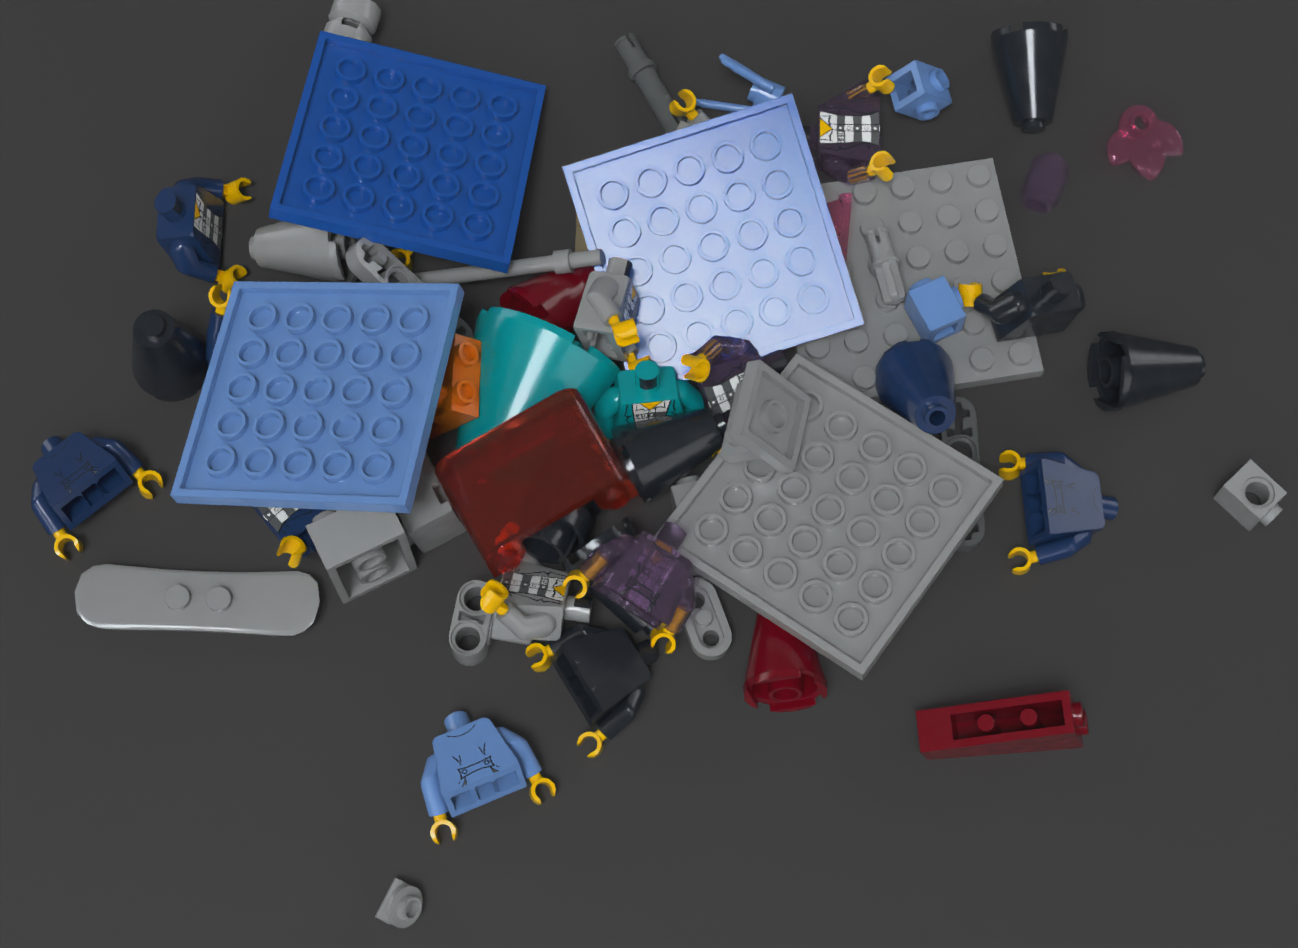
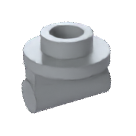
[375,878,423,928]

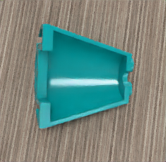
[452,307,621,486]

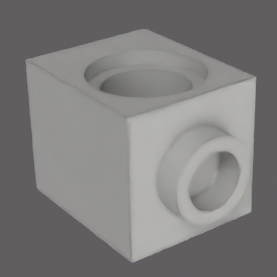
[1213,459,1287,532]

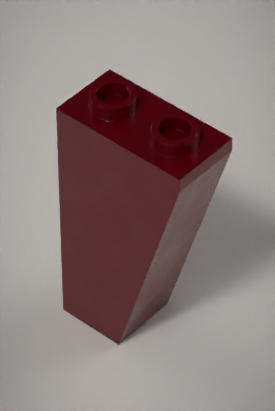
[915,690,1089,760]

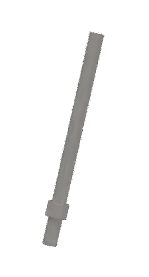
[389,249,604,284]

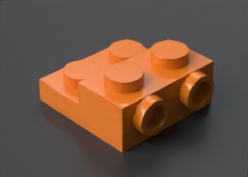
[429,333,481,438]

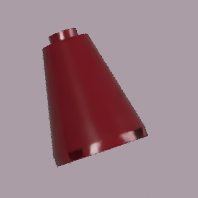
[499,266,595,333]
[743,612,827,712]

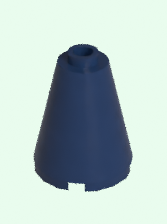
[875,339,956,434]

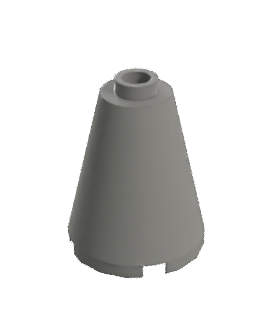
[249,221,360,282]

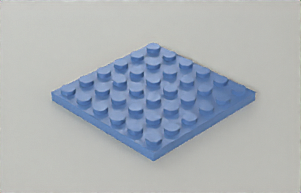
[170,281,464,513]

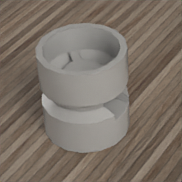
[323,0,382,43]

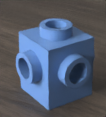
[886,60,953,121]

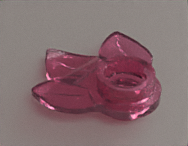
[1107,105,1183,181]

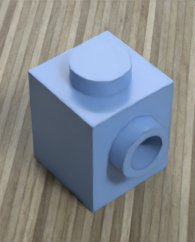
[904,276,966,343]

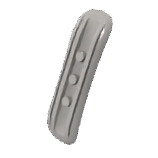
[74,564,320,637]

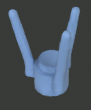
[695,53,786,112]

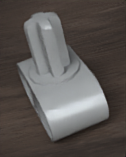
[449,580,532,666]

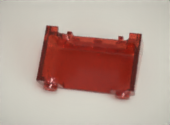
[435,388,639,578]

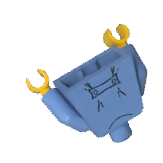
[420,711,556,844]

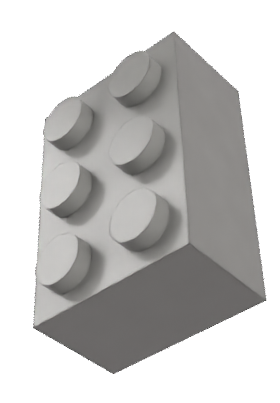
[305,510,418,604]

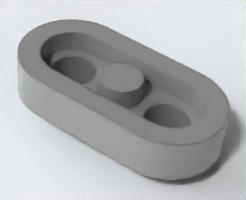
[676,578,732,660]

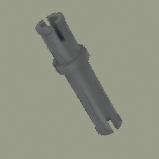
[614,33,686,133]

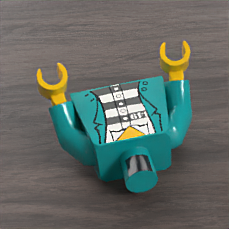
[593,360,715,470]

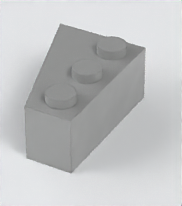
[398,452,467,554]

